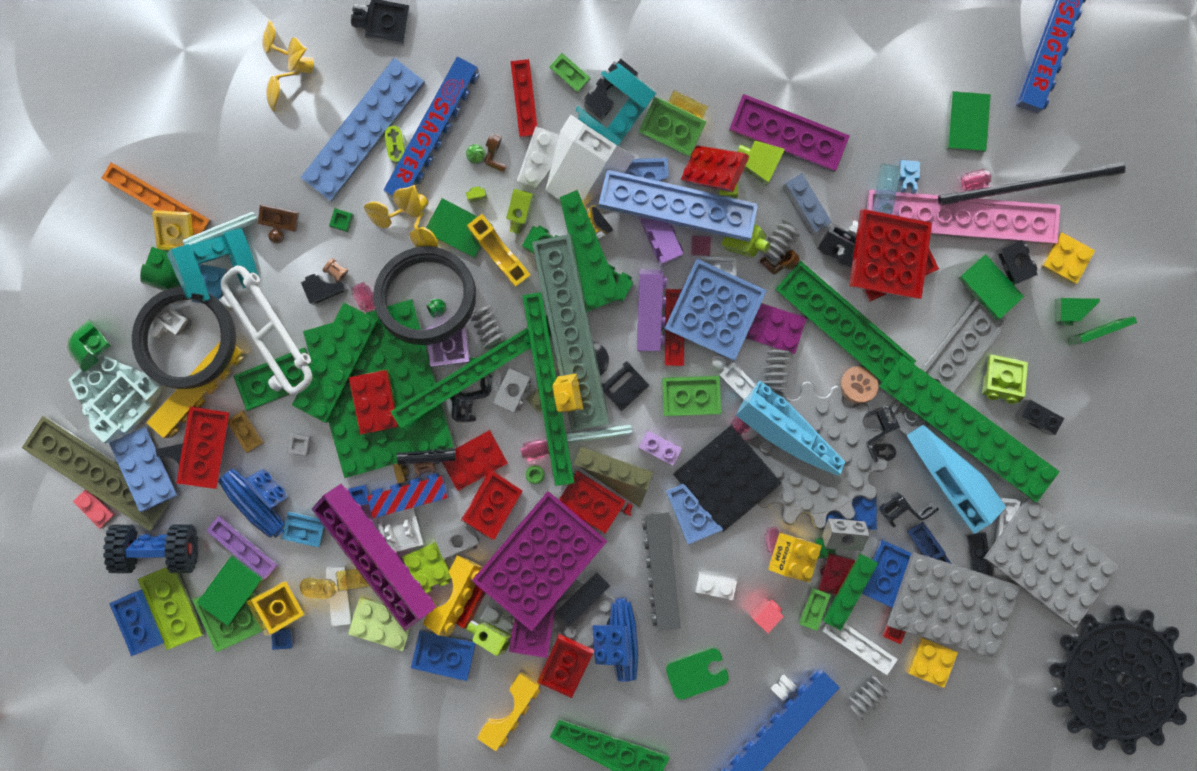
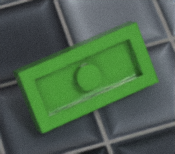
[549,53,591,93]
[798,587,831,631]

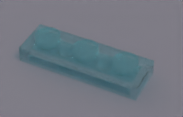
[872,163,901,215]

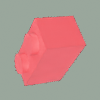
[749,598,784,633]

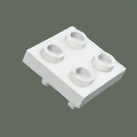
[376,507,424,552]

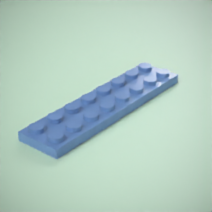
[300,58,425,202]
[598,170,758,242]

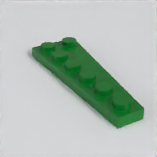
[560,190,622,312]
[550,719,670,771]

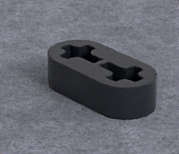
[873,443,896,461]

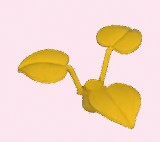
[262,20,314,112]
[364,185,438,247]

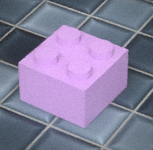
[426,325,471,367]

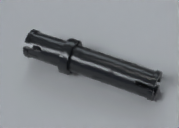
[397,448,456,465]

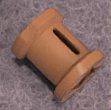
[322,258,348,283]
[413,462,437,477]

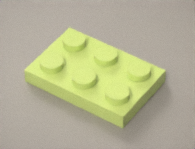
[348,597,411,651]

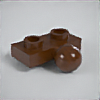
[257,204,299,244]

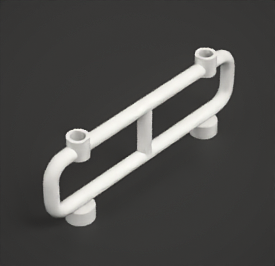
[219,266,312,395]

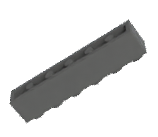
[642,511,681,631]

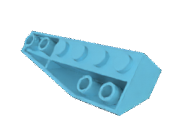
[736,381,845,476]
[907,425,1006,534]

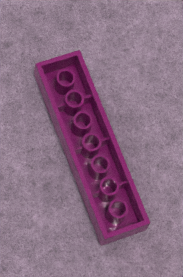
[311,483,436,631]

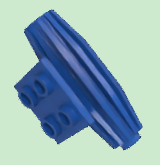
[218,468,289,538]
[592,598,639,682]

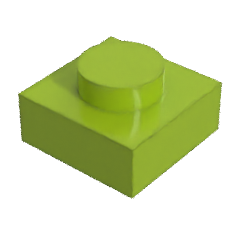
[466,186,487,203]

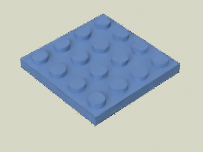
[664,259,767,361]

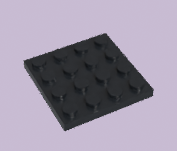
[673,424,782,532]

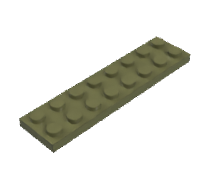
[22,416,173,531]

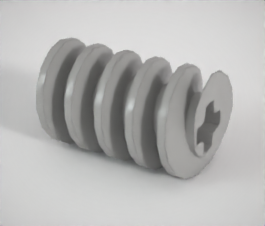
[760,219,800,262]
[470,305,505,349]
[763,350,791,390]
[848,677,888,720]

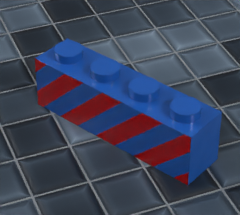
[367,473,450,518]

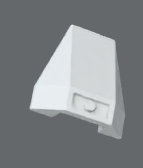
[546,115,635,205]

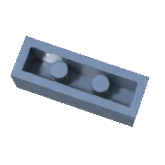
[783,173,832,235]

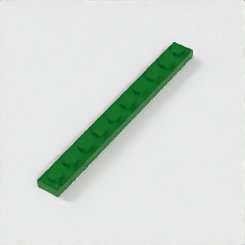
[522,292,574,486]
[390,315,551,428]

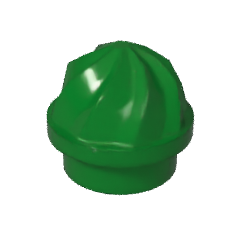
[426,299,446,318]

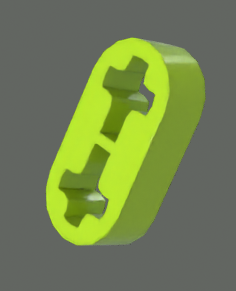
[385,126,405,163]

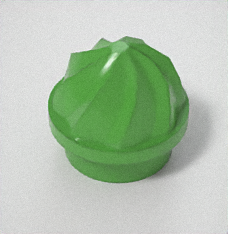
[466,144,485,164]

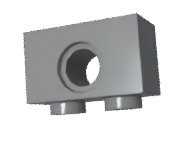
[493,368,532,413]
[822,518,869,552]
[434,524,480,560]

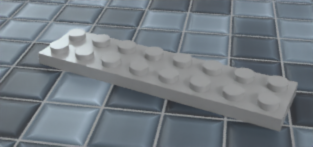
[886,299,1009,436]

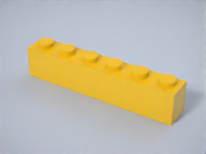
[146,342,246,438]

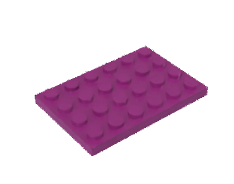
[472,491,607,632]

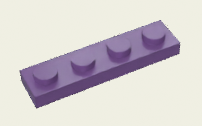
[206,516,279,580]

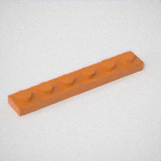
[101,162,211,234]

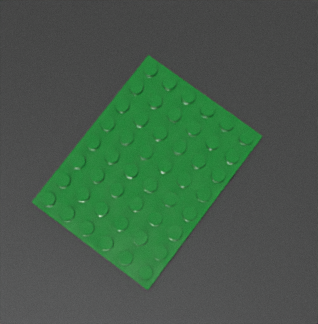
[303,299,455,478]

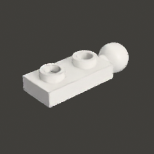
[712,354,756,400]

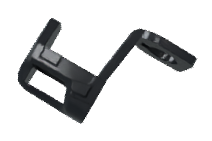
[450,374,492,422]
[866,405,901,463]
[879,491,939,528]

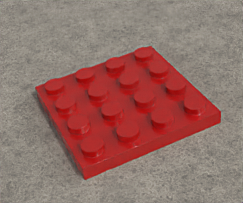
[849,209,932,299]

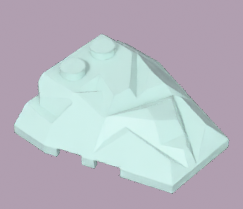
[68,354,162,444]

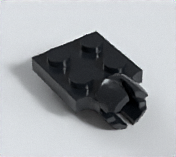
[350,0,410,45]

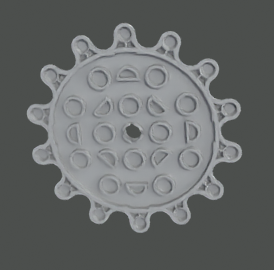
[745,382,888,529]

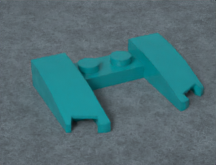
[575,63,657,146]
[167,228,258,301]

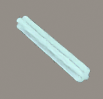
[183,212,257,245]
[566,425,632,444]

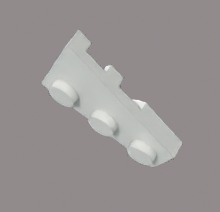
[517,127,559,188]

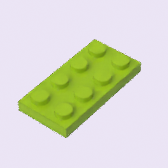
[137,567,204,651]

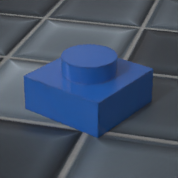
[348,484,369,506]
[271,628,293,650]

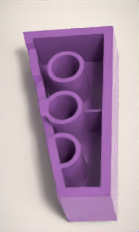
[638,216,684,268]
[637,269,667,351]

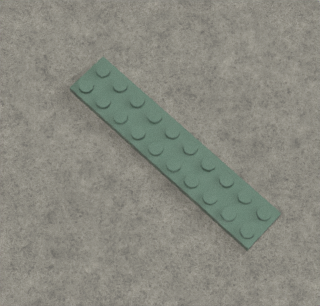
[532,234,610,431]

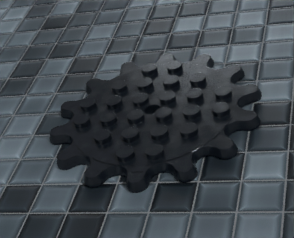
[1049,605,1197,755]

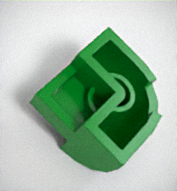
[140,247,181,291]
[67,319,111,372]

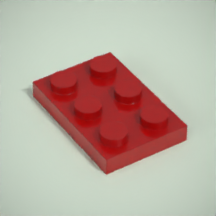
[349,370,399,434]
[442,430,508,491]
[461,470,523,540]
[559,470,626,534]
[537,634,594,698]

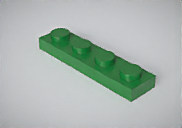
[823,553,878,631]

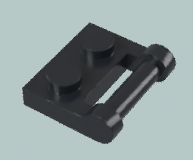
[602,360,650,411]

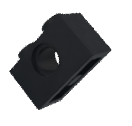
[817,223,856,267]
[996,240,1038,285]
[1015,400,1065,435]

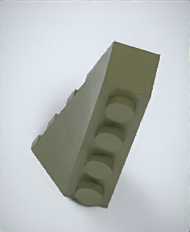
[574,446,653,507]

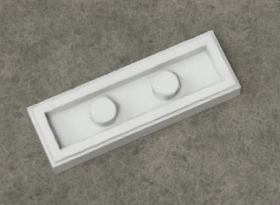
[326,566,352,626]

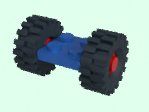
[103,524,198,573]

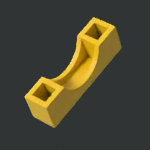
[466,214,530,287]
[422,555,483,637]
[477,670,541,751]

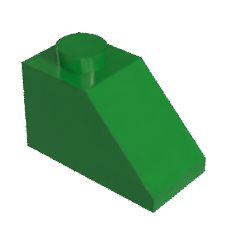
[1055,298,1100,326]

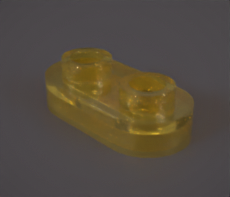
[300,577,337,599]

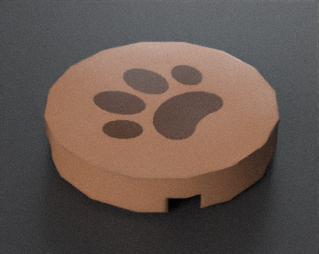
[840,366,878,404]

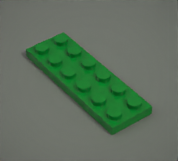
[292,302,379,423]

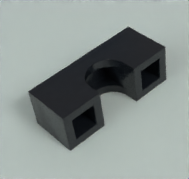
[584,58,638,121]

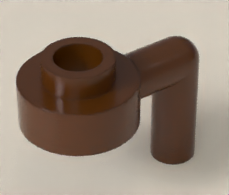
[484,134,507,173]
[760,249,799,274]

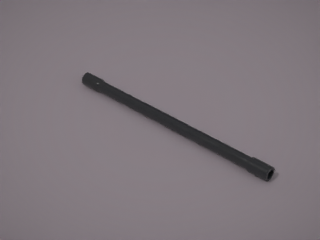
[938,162,1126,206]

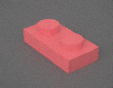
[73,490,116,529]

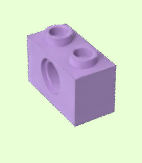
[638,430,682,465]

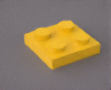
[152,210,193,250]
[1042,232,1095,285]
[907,637,958,688]

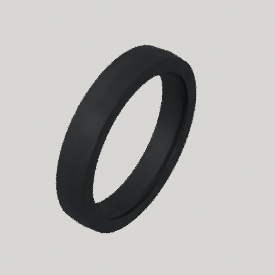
[373,246,476,345]
[131,287,236,389]

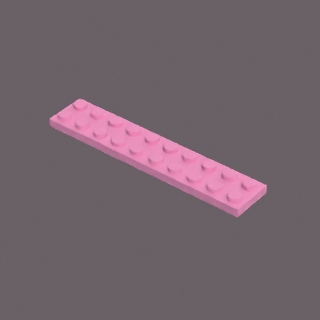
[867,190,1060,244]

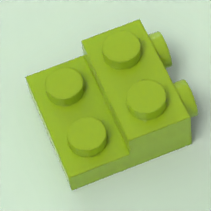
[982,354,1028,404]
[402,542,451,593]

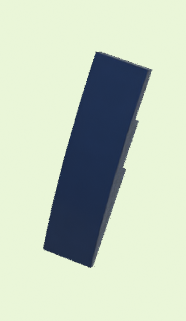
[907,522,952,564]

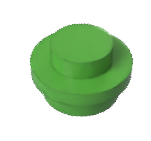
[526,465,545,484]

